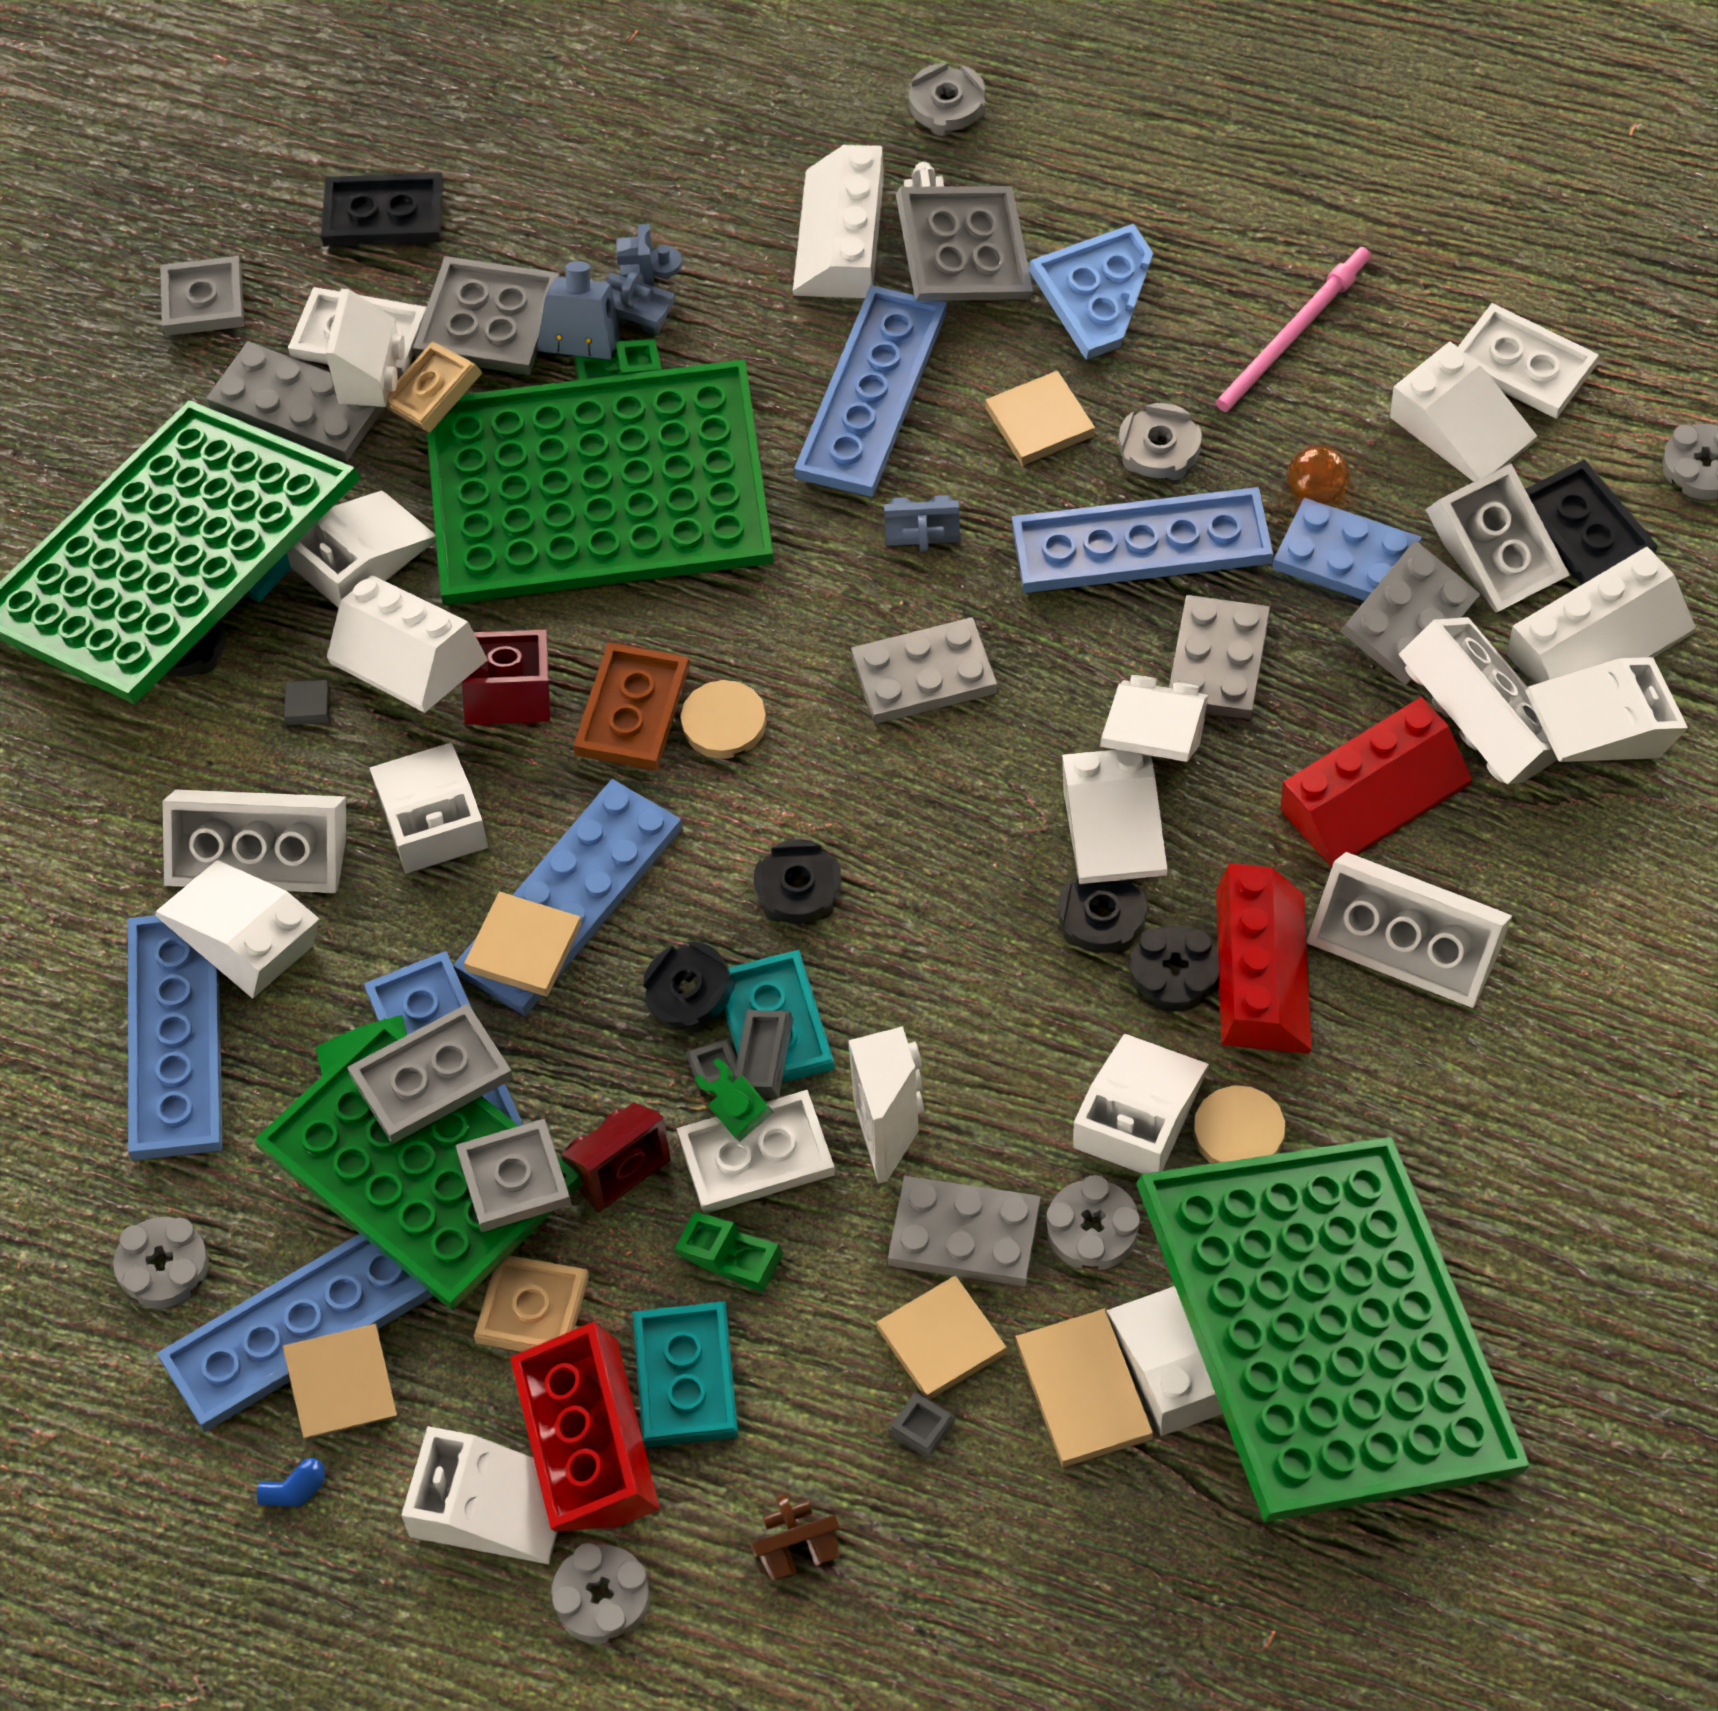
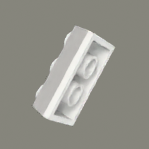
[849,1027,924,1184]

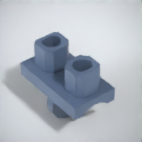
[616,224,682,287]
[605,271,675,335]
[884,495,961,552]

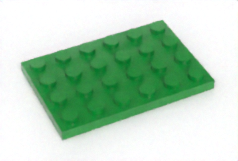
[254,1018,582,1311]

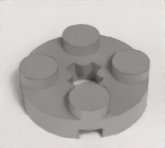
[909,63,985,136]
[1119,403,1202,480]
[1662,424,1718,500]
[1047,1175,1140,1270]
[113,1217,209,1308]
[551,1543,650,1644]

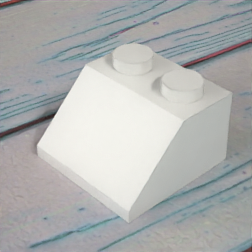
[326,289,405,407]

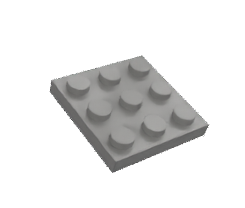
[896,186,1033,301]
[413,256,560,375]

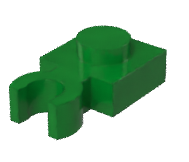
[695,1058,774,1142]

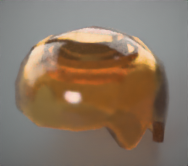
[1287,445,1351,504]

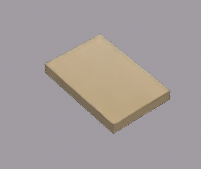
[1016,1308,1153,1468]

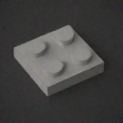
[160,256,244,336]
[455,1118,571,1232]

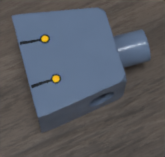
[537,261,621,360]

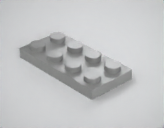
[206,341,385,462]

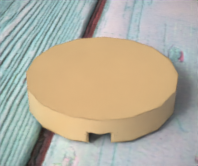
[680,680,767,759]
[1194,1085,1285,1164]

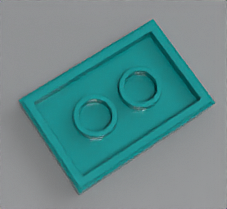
[724,950,835,1083]
[632,1301,739,1448]

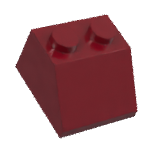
[462,629,550,725]
[561,1102,671,1213]

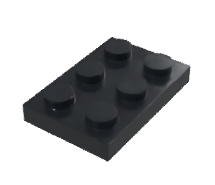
[321,172,444,247]
[1525,459,1658,585]

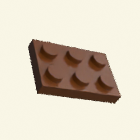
[573,642,690,770]

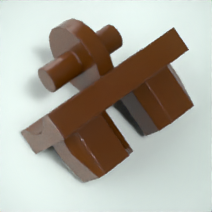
[750,1494,840,1581]

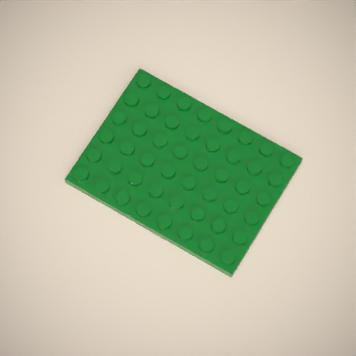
[427,359,774,605]
[0,400,360,705]
[1136,1137,1530,1522]

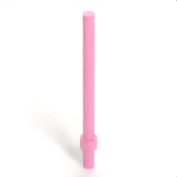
[1216,247,1371,412]

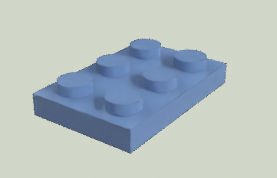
[1273,498,1422,601]

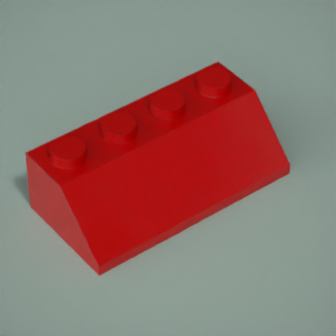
[1280,697,1472,868]
[1216,863,1312,1054]
[510,1322,660,1532]

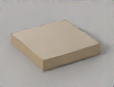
[386,341,483,433]
[985,370,1095,466]
[464,892,582,997]
[474,1255,589,1352]
[877,1275,1007,1400]
[283,1324,397,1440]

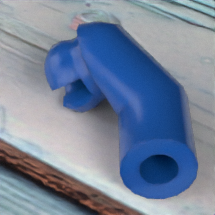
[257,1458,325,1507]

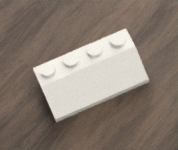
[793,145,884,298]
[1507,547,1696,685]
[327,575,488,713]
[1398,617,1558,785]
[162,790,346,893]
[1306,852,1512,1008]

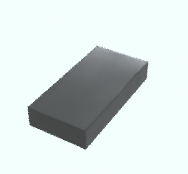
[733,1010,794,1098]

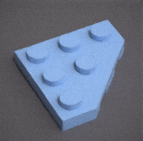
[1028,223,1153,360]

